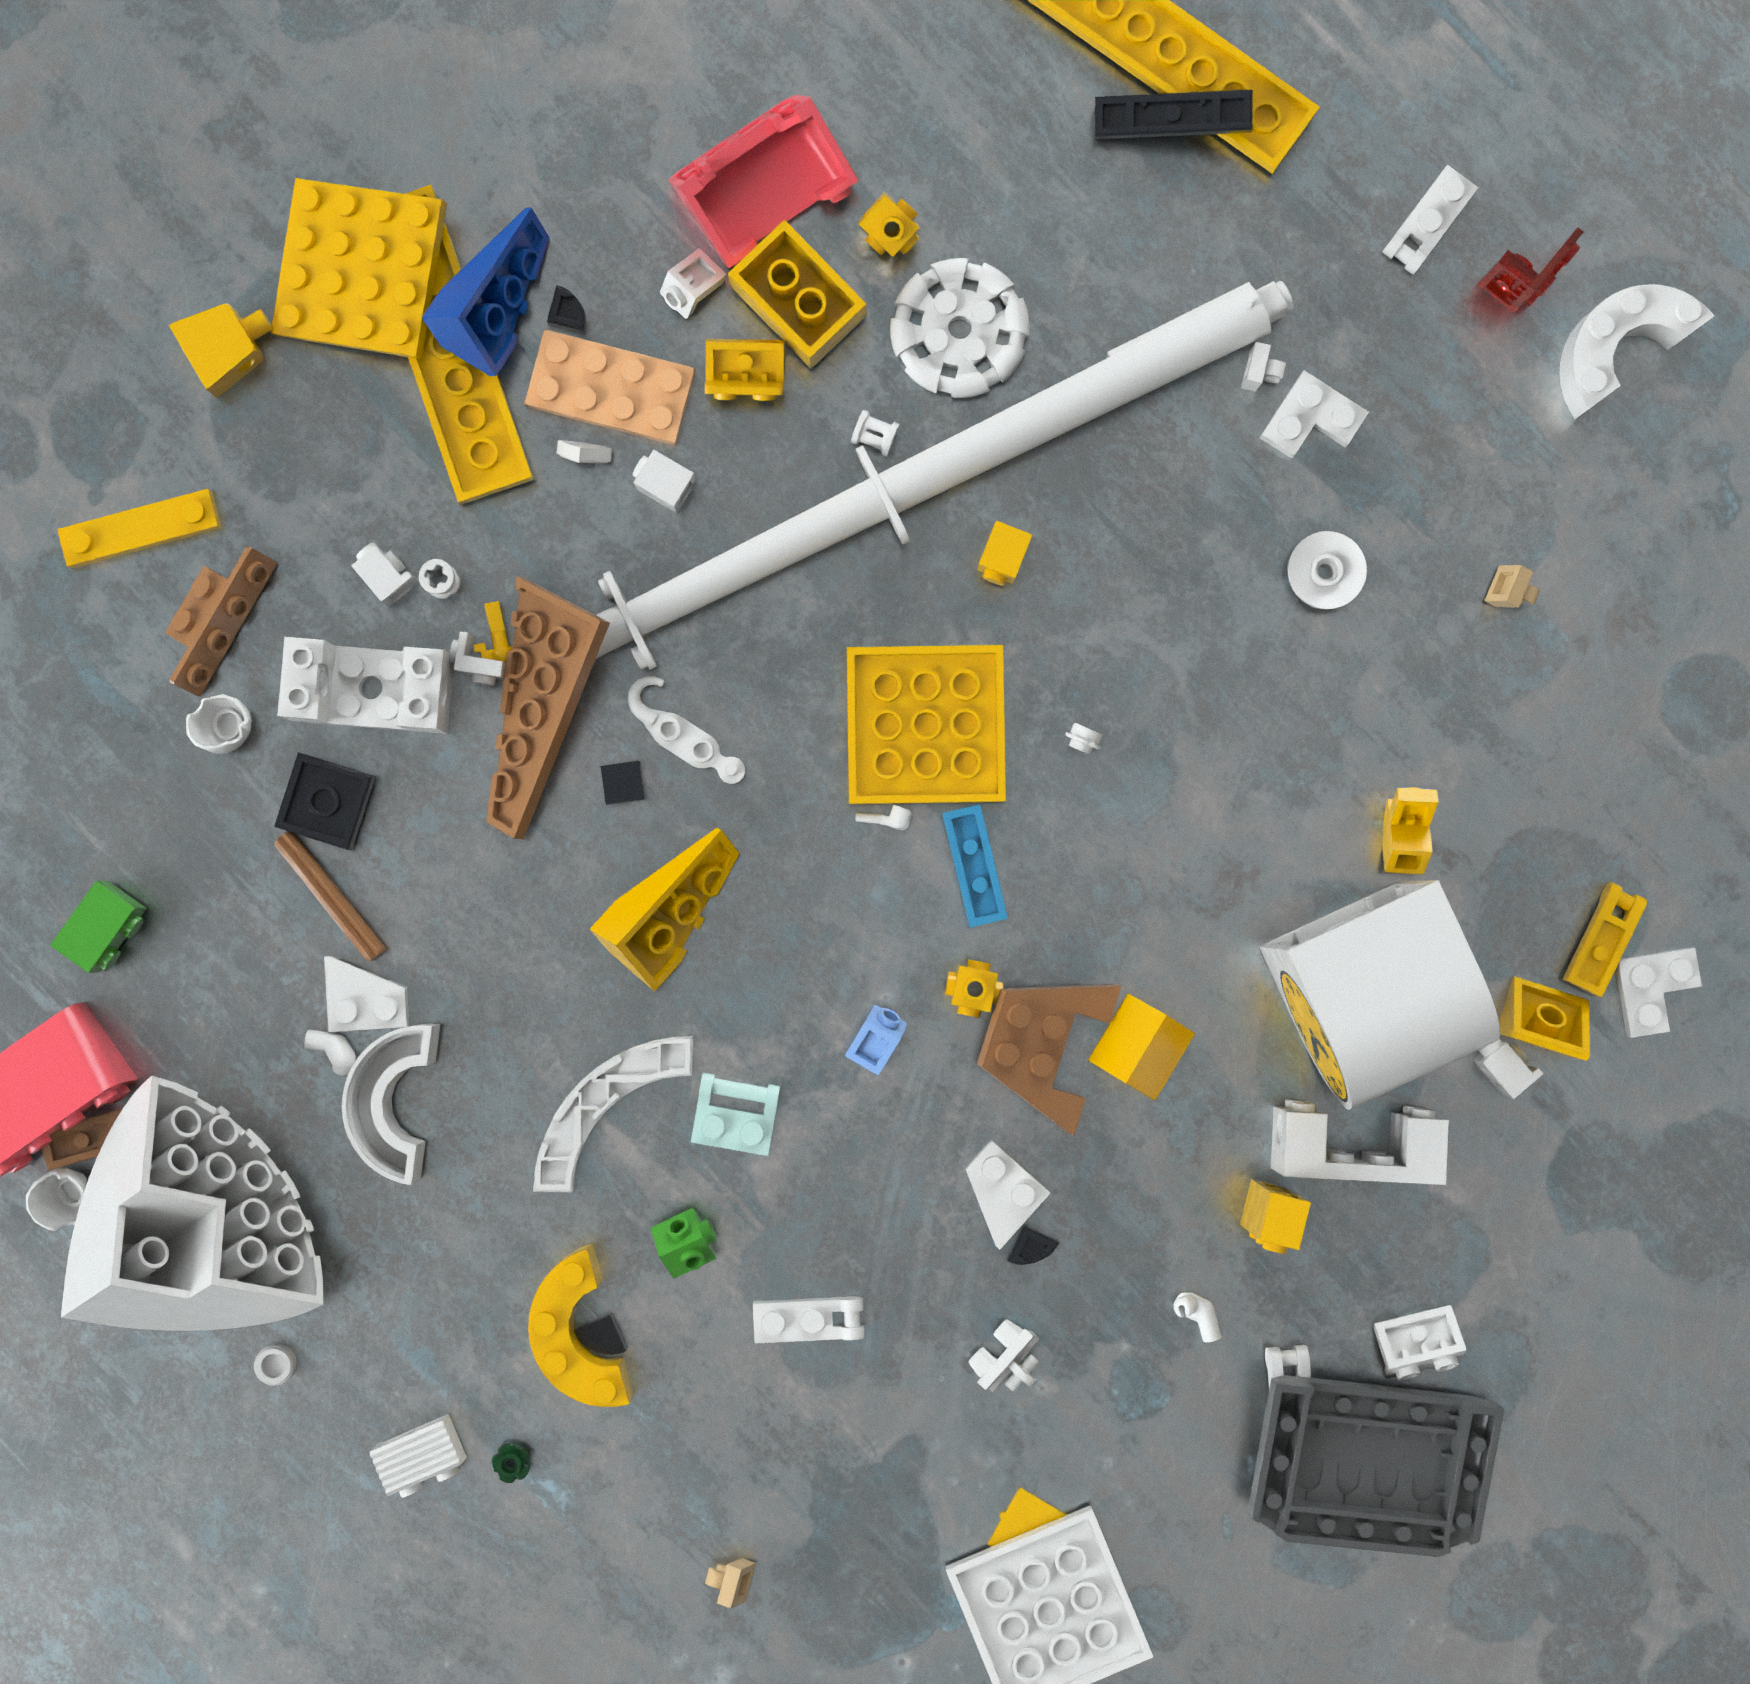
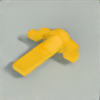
[473,601,513,663]

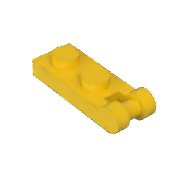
[1562,882,1647,997]

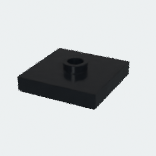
[274,752,376,851]

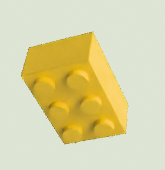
[727,219,867,369]

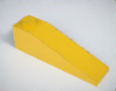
[590,828,740,991]

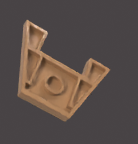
[976,984,1121,1136]

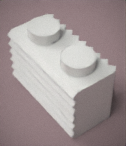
[370,1414,467,1497]

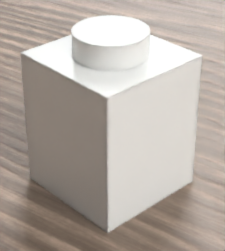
[633,449,697,513]

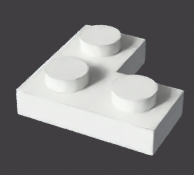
[1259,370,1369,459]
[1615,948,1702,1038]

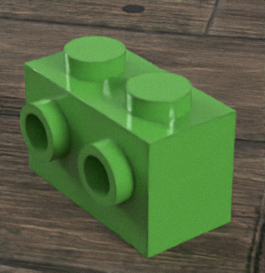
[50,881,147,973]

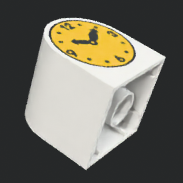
[1259,880,1500,1110]

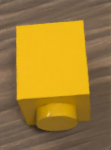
[977,520,1032,586]

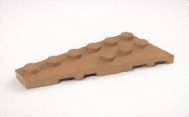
[486,576,610,839]

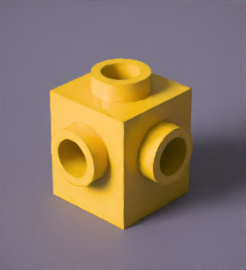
[858,192,920,257]
[945,959,1003,1018]

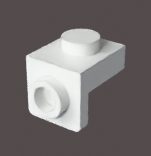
[450,631,506,686]

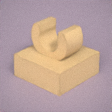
[1485,565,1540,608]
[705,1558,756,1609]

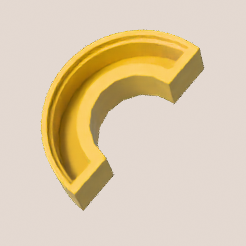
[528,1243,634,1407]

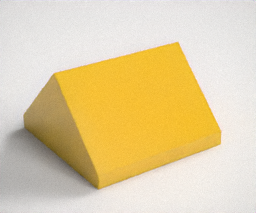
[1499,976,1590,1061]
[1088,993,1195,1101]

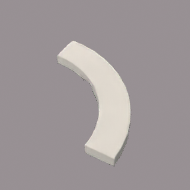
[533,1036,694,1192]

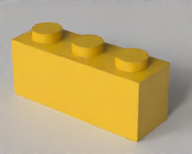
[1240,1179,1311,1254]

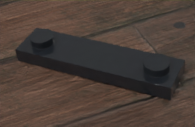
[1095,90,1253,139]

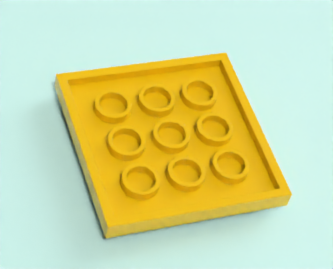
[271,178,447,359]
[847,645,1006,804]

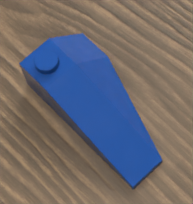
[422,207,550,376]

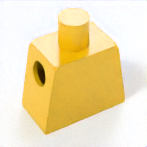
[168,303,273,398]

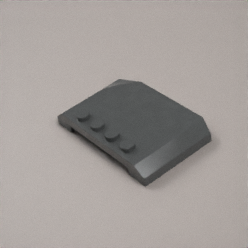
[1247,1375,1505,1557]

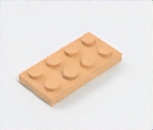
[524,329,696,446]

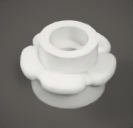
[1065,723,1103,755]

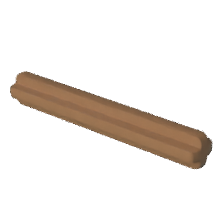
[274,831,385,961]

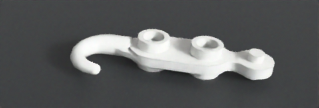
[628,676,745,784]

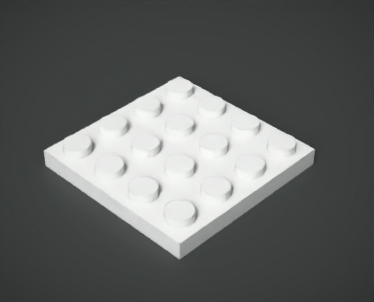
[945,1505,1153,1684]

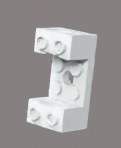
[277,637,454,734]
[1271,1099,1449,1185]

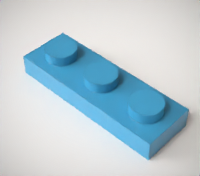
[942,804,1008,928]

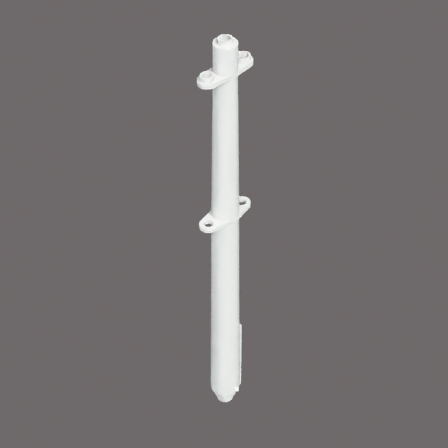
[596,281,1294,670]

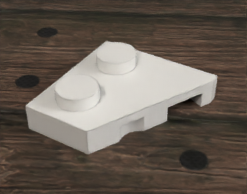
[324,956,410,1032]
[965,1139,1050,1249]

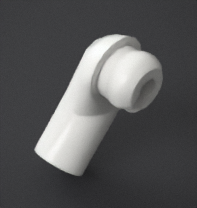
[304,1029,356,1076]
[1173,1292,1222,1342]

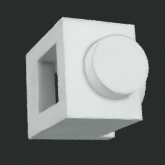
[351,543,419,607]
[1473,1039,1544,1099]

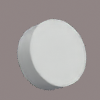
[254,1343,297,1386]

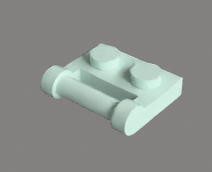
[691,1072,780,1156]

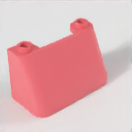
[668,95,859,268]

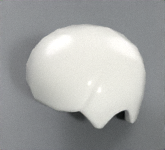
[186,694,252,754]
[26,1167,88,1231]

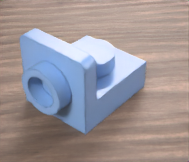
[845,1005,907,1076]

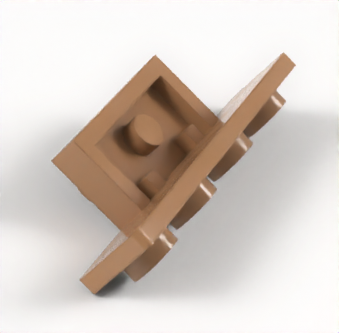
[165,546,277,696]

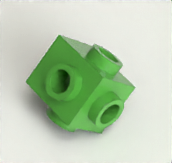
[650,1208,717,1279]

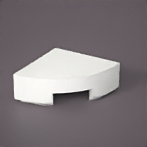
[556,440,612,464]

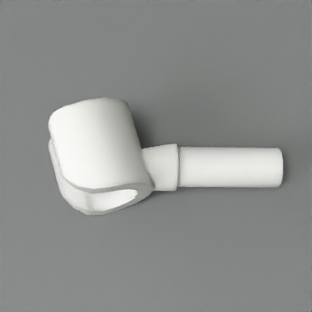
[855,805,913,830]

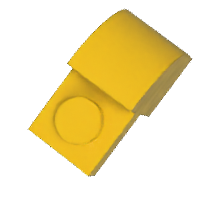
[1382,787,1439,874]

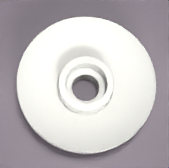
[1288,531,1367,609]

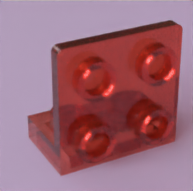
[1478,227,1584,313]

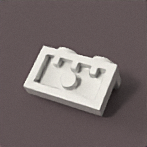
[1373,1305,1467,1381]

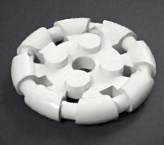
[890,258,1030,398]

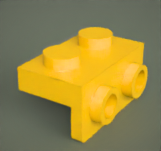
[704,339,785,401]

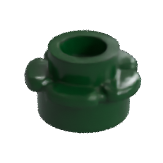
[491,1443,530,1483]

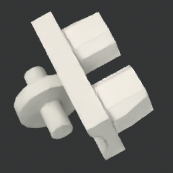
[969,1319,1040,1392]

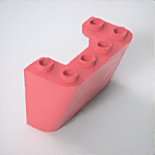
[0,1002,138,1177]

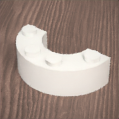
[1559,284,1714,419]
[342,1023,441,1185]

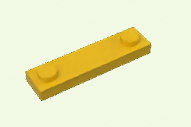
[57,489,222,569]

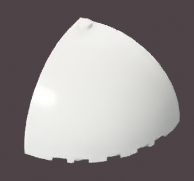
[61,1076,323,1331]

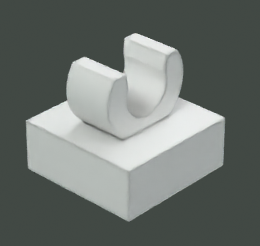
[1241,342,1286,392]

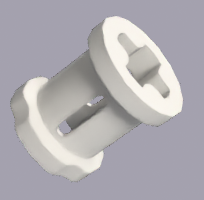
[851,410,900,457]
[418,559,461,599]

